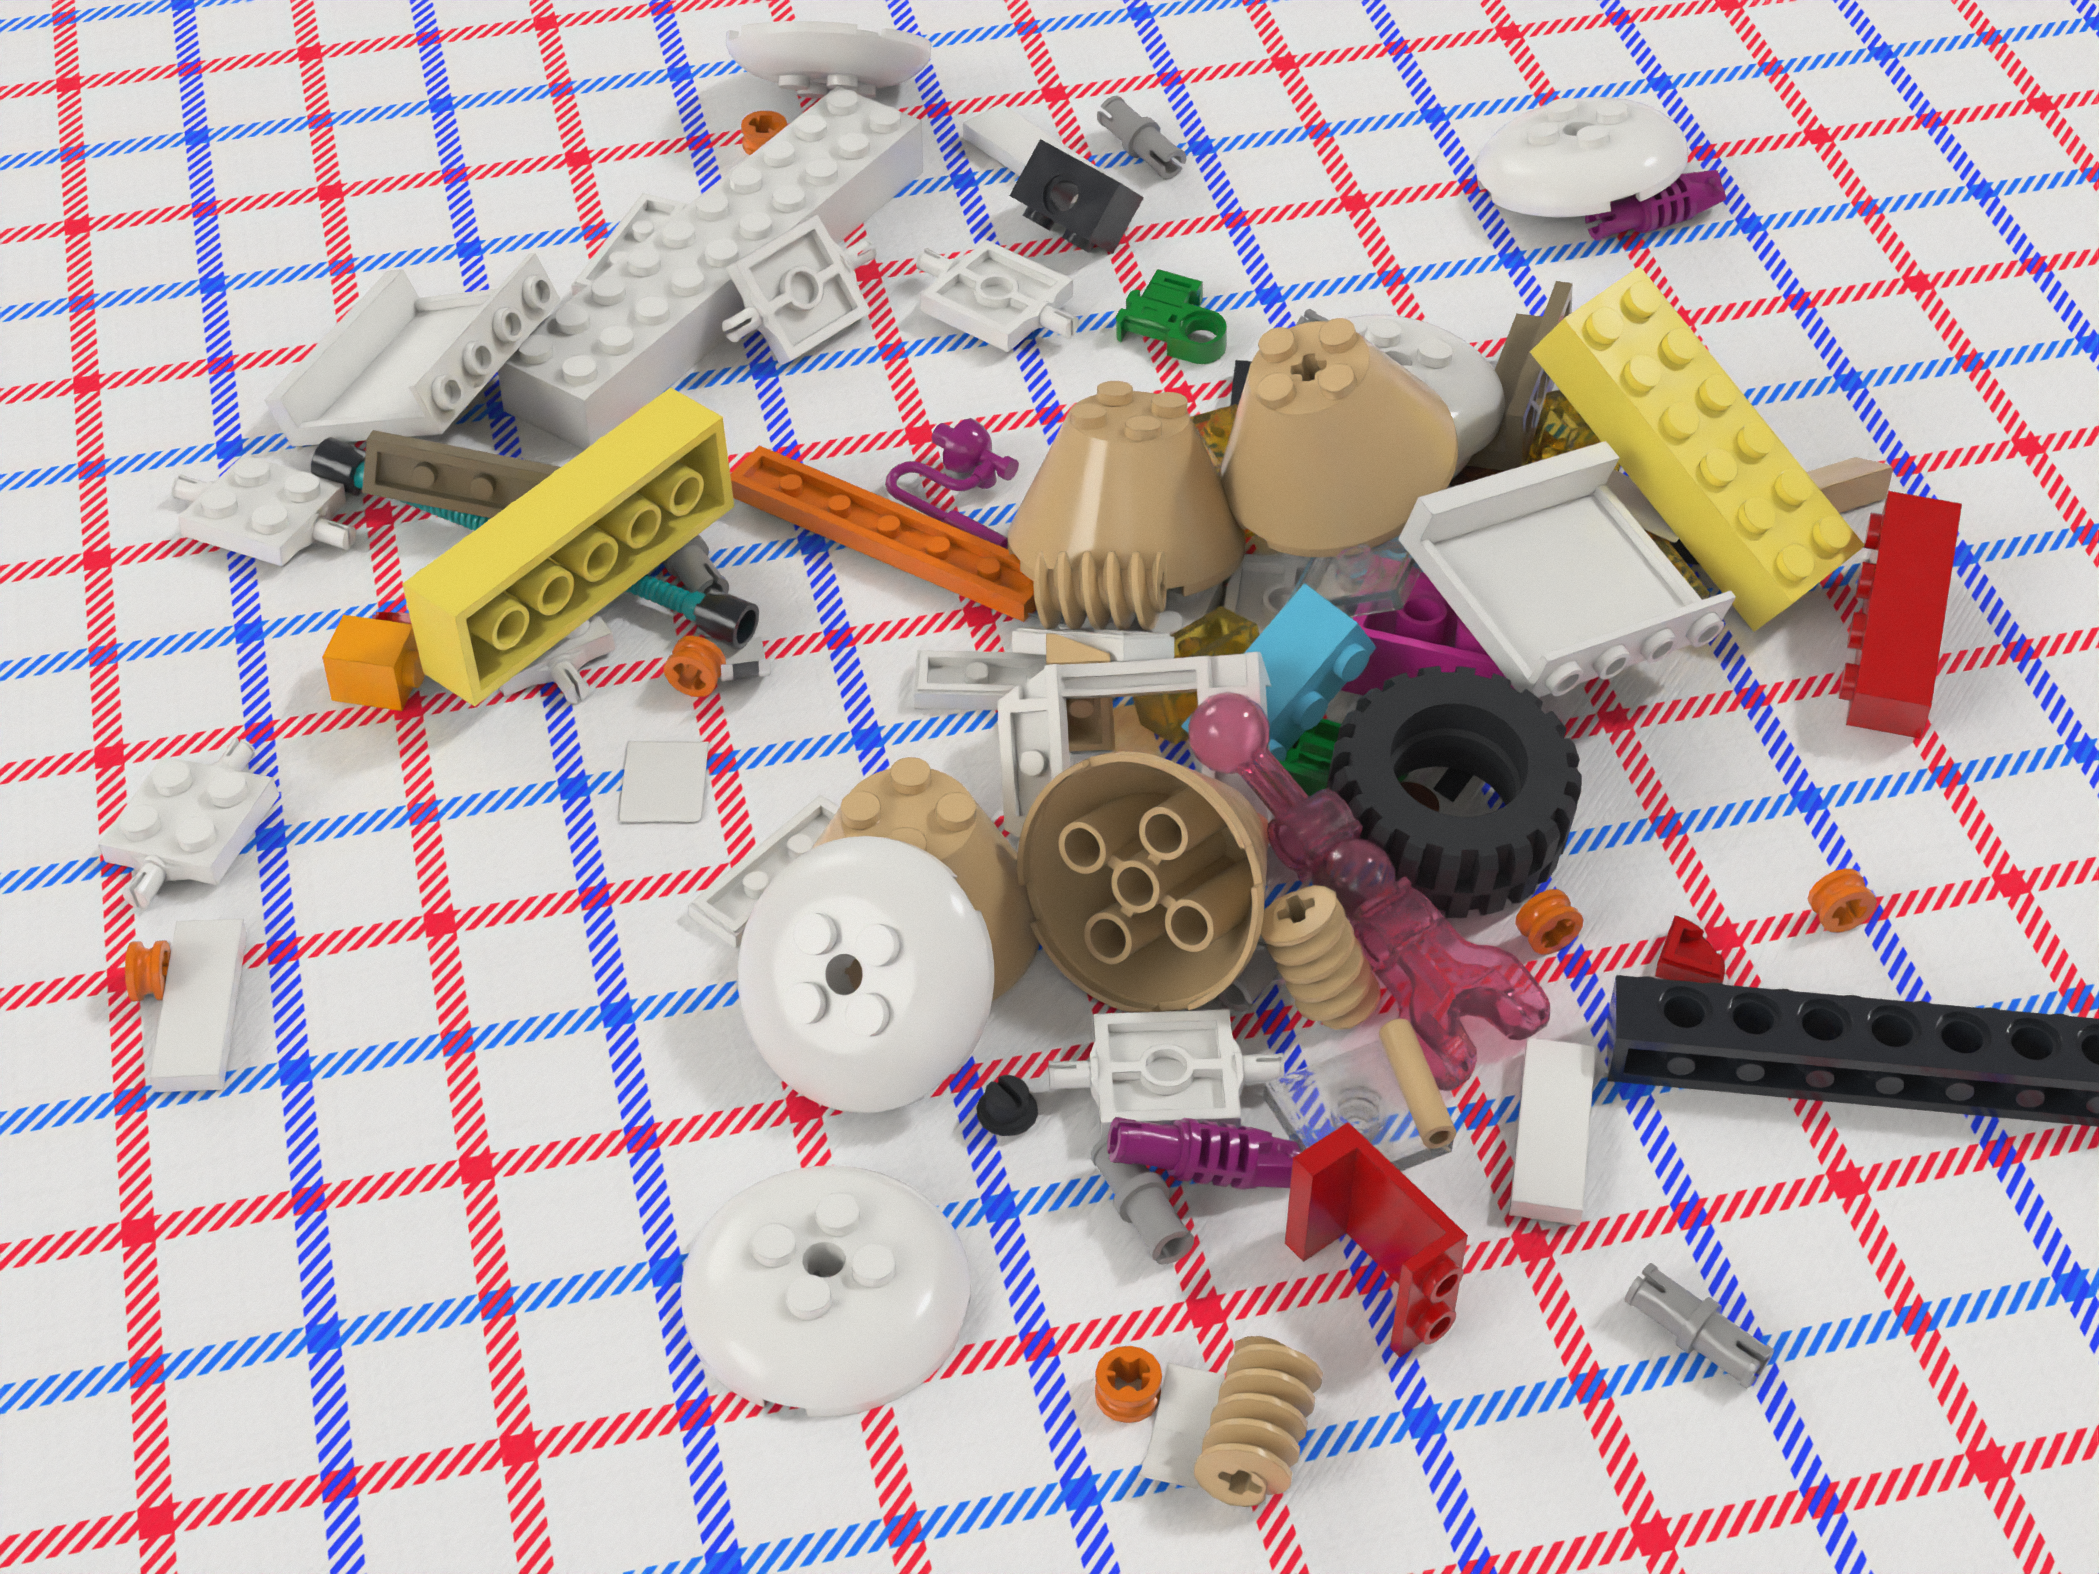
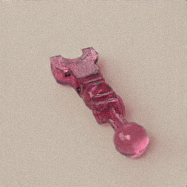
[1188,691,1551,1091]

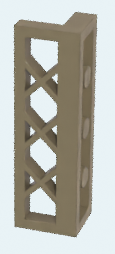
[1466,281,1573,471]
[362,430,561,518]

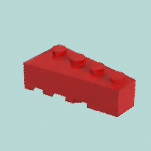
[1838,491,1962,739]

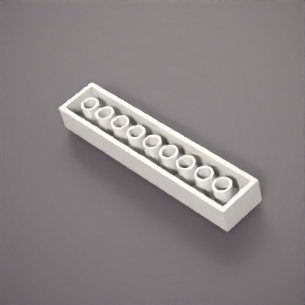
[498,86,923,450]

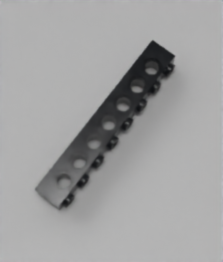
[1607,975,2099,1127]

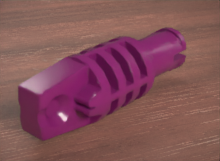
[1585,170,1726,240]
[1107,1117,1301,1190]

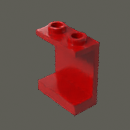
[1285,1122,1468,1358]

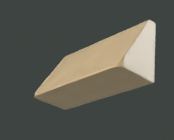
[1806,457,1893,513]
[1046,633,1115,751]

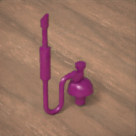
[885,418,1019,549]

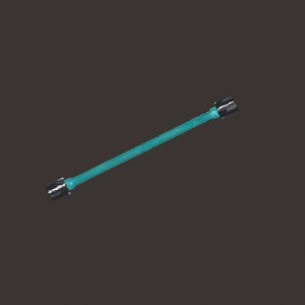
[311,437,759,649]

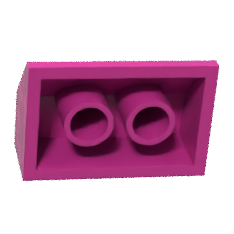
[1341,562,1515,696]

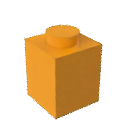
[322,614,425,711]

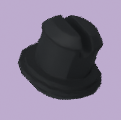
[976,1075,1038,1136]

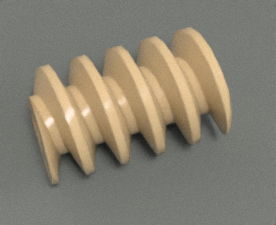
[1033,551,1167,630]
[1260,885,1381,1030]
[1194,1336,1323,1507]

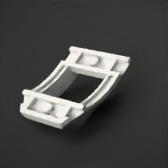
[997,652,1279,846]

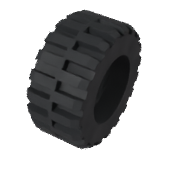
[1324,666,1582,918]

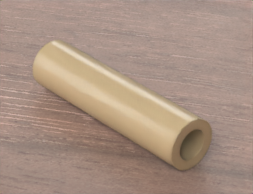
[1379,1019,1456,1149]

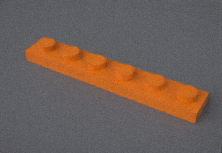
[730,445,1036,622]

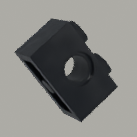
[1009,139,1144,254]

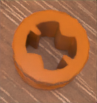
[741,111,788,155]
[664,636,726,697]
[1807,868,1877,933]
[1515,889,1584,955]
[125,940,171,1002]
[1095,1346,1162,1423]

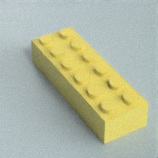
[1530,266,1864,632]
[402,387,734,707]

